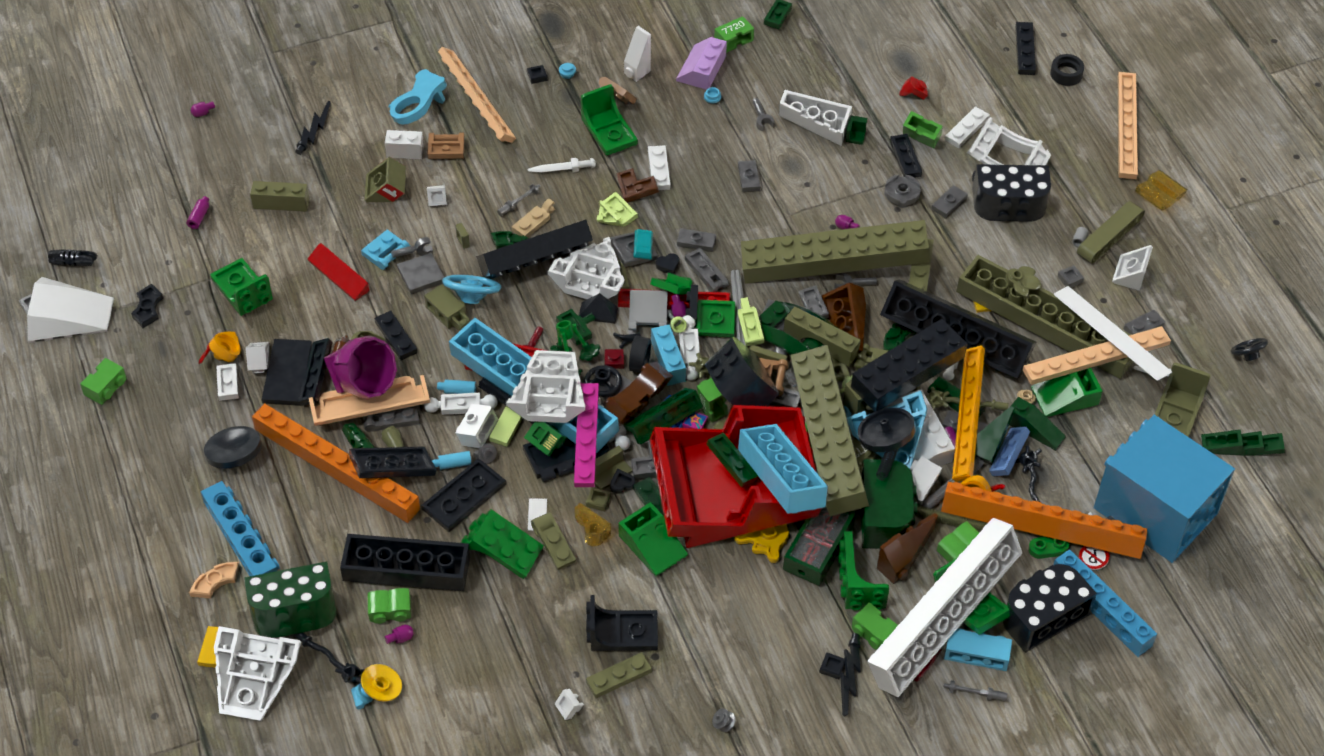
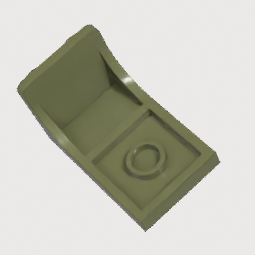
[1154,363,1211,437]

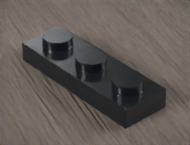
[890,134,922,178]
[374,311,417,361]

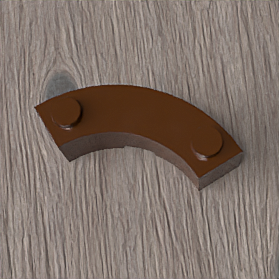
[603,361,673,426]

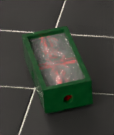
[783,509,856,586]

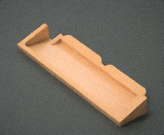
[309,375,430,426]

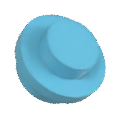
[559,63,576,79]
[704,87,721,103]

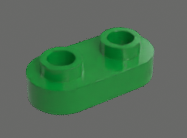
[1028,537,1069,559]

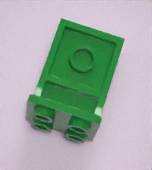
[581,84,638,156]
[210,258,273,316]
[460,509,544,579]
[838,531,889,611]
[933,558,1010,635]

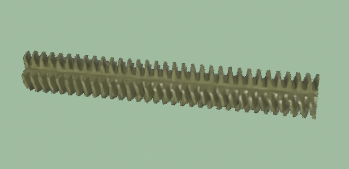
[915,505,987,532]

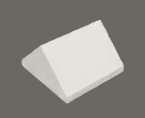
[1112,245,1153,291]

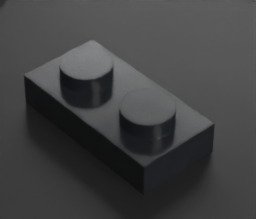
[686,285,698,327]

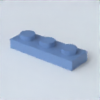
[989,427,1030,476]

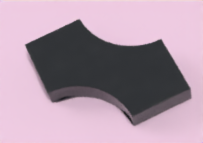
[131,284,163,328]

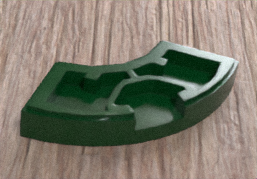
[490,231,529,249]
[883,323,916,351]

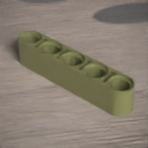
[1077,201,1145,264]

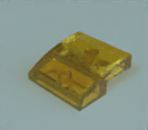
[1135,170,1188,211]

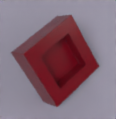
[605,349,624,369]

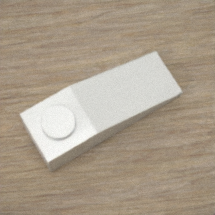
[624,26,651,82]

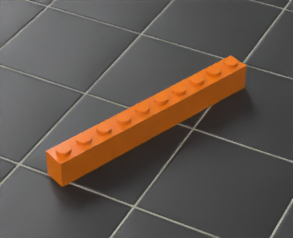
[252,404,420,523]
[941,482,1147,559]

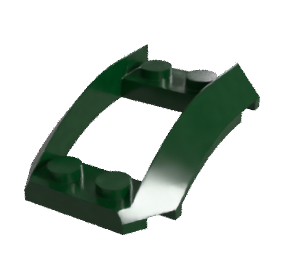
[759,301,839,355]

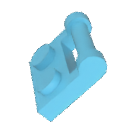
[361,230,410,270]

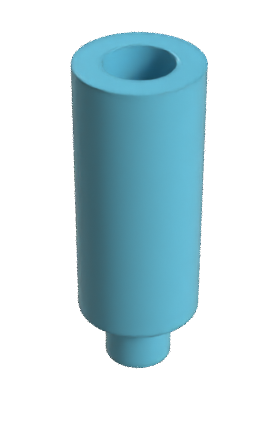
[437,379,476,394]
[432,451,472,470]

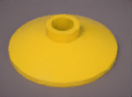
[361,664,402,702]

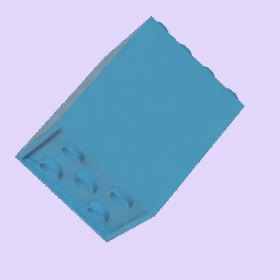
[1094,415,1235,563]

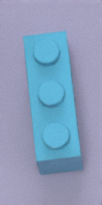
[651,325,686,386]
[944,628,1012,671]

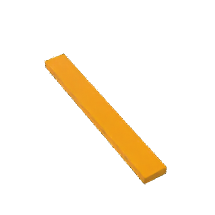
[952,345,985,482]

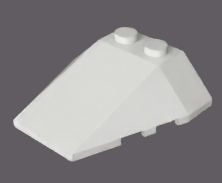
[214,626,301,721]

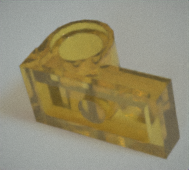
[575,503,611,547]

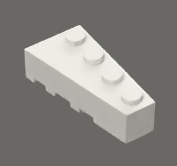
[779,90,852,146]

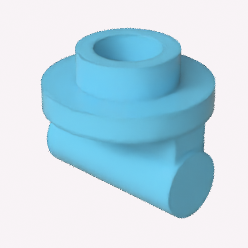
[351,683,373,709]

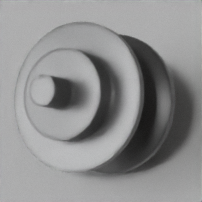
[712,708,736,732]

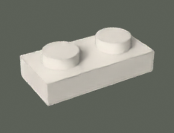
[217,363,239,401]

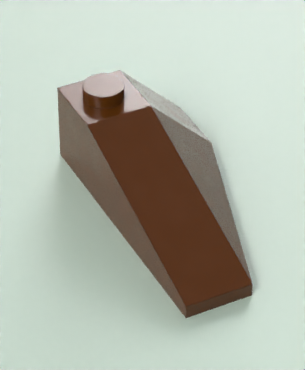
[821,282,866,353]
[877,513,938,584]

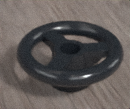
[1231,338,1268,361]
[584,365,622,397]

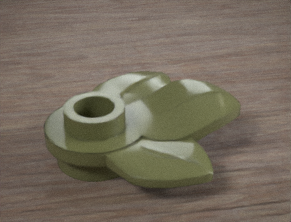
[1006,266,1042,297]

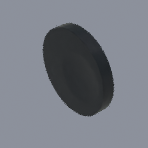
[858,408,916,452]
[204,426,262,469]

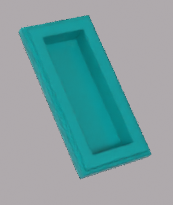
[633,229,653,260]

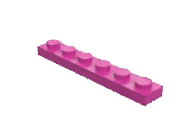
[574,383,599,487]

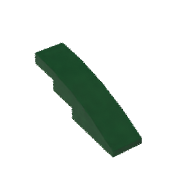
[1201,429,1285,456]

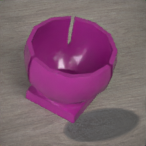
[324,336,397,399]

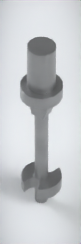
[497,184,541,216]
[943,680,1007,701]

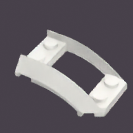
[967,117,1051,165]

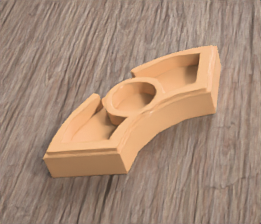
[190,562,240,599]

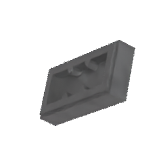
[738,160,760,192]
[931,185,968,218]
[677,228,716,252]
[799,285,829,318]

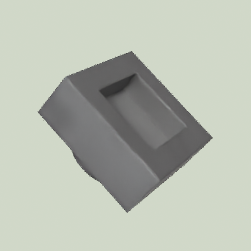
[1058,265,1084,288]

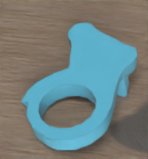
[388,69,447,125]

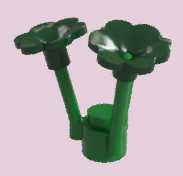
[550,320,601,375]

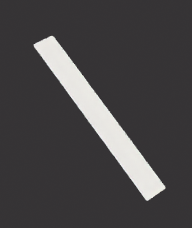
[1054,286,1172,380]

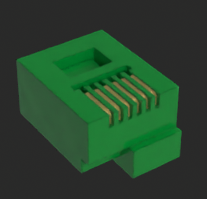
[524,421,568,456]

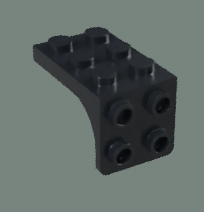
[586,595,658,651]

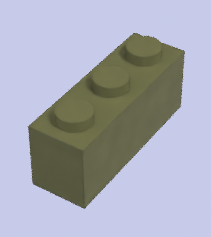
[250,181,310,212]

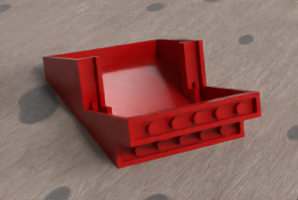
[650,405,822,548]

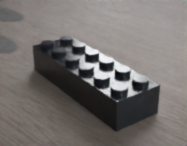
[476,220,593,279]
[851,319,967,412]
[340,533,470,591]

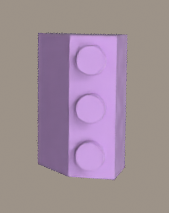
[676,37,727,90]

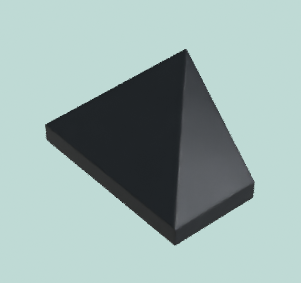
[579,293,618,324]

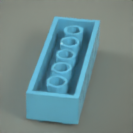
[738,424,828,514]

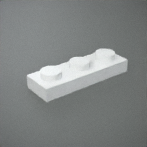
[945,106,990,148]
[648,145,670,190]

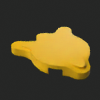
[734,524,789,563]

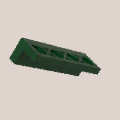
[623,388,703,444]

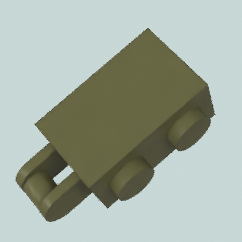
[424,284,470,330]

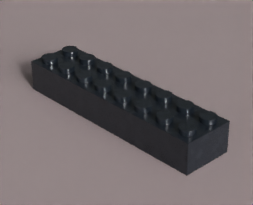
[880,279,1036,378]

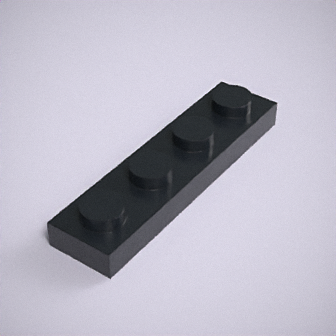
[1015,22,1036,75]
[298,338,333,406]

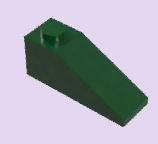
[1010,397,1066,451]
[975,406,1015,465]

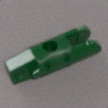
[342,423,375,448]

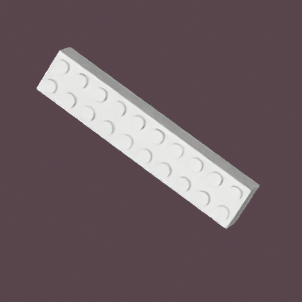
[867,518,1022,697]

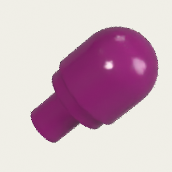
[190,101,215,117]
[835,214,860,229]
[671,294,687,317]
[384,624,414,644]

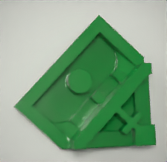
[650,273,692,294]

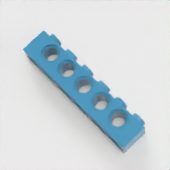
[200,481,280,576]
[1053,549,1157,657]

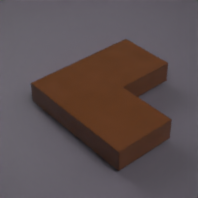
[616,168,659,203]

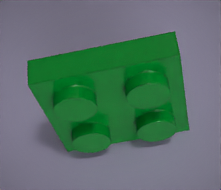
[696,300,735,337]

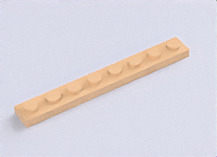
[438,47,516,143]
[1118,72,1138,179]
[1023,326,1171,385]

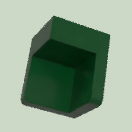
[846,115,868,145]

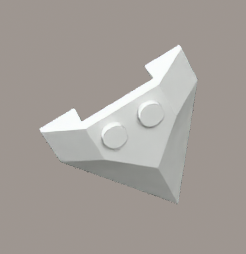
[548,237,624,299]

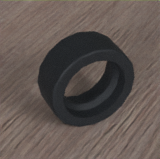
[1050,54,1085,86]
[629,336,652,373]

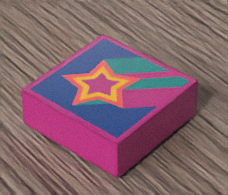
[682,412,708,429]

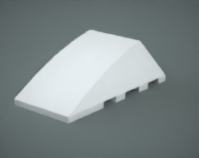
[27,277,114,343]
[506,350,585,423]

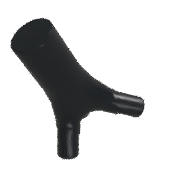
[613,332,641,349]

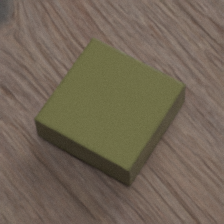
[455,223,470,249]
[586,487,611,512]

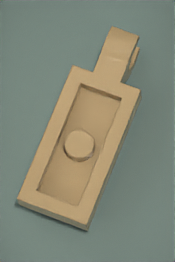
[512,199,555,238]

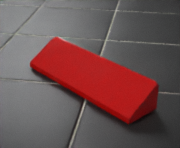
[307,243,369,301]

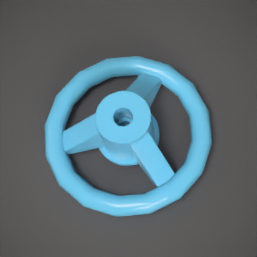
[442,275,501,304]

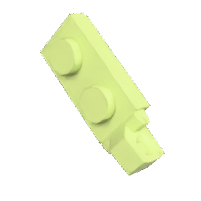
[738,297,764,347]

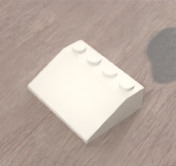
[883,389,955,472]

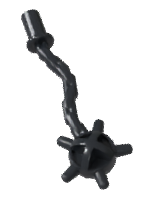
[1015,446,1042,502]
[294,632,365,683]

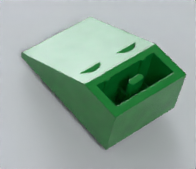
[1031,368,1103,417]
[618,502,688,576]

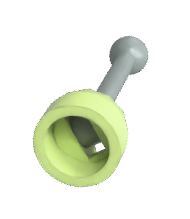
[667,310,687,333]

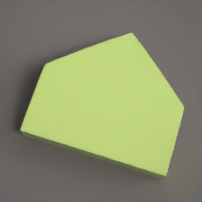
[597,192,638,227]

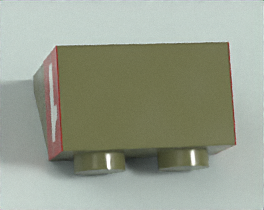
[364,156,406,202]

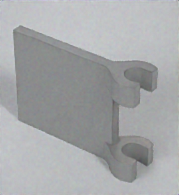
[629,290,667,334]

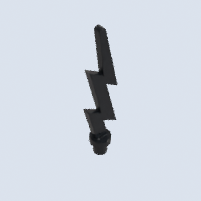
[295,101,331,155]
[840,633,861,717]

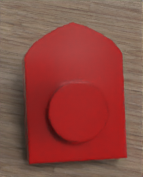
[899,76,928,100]

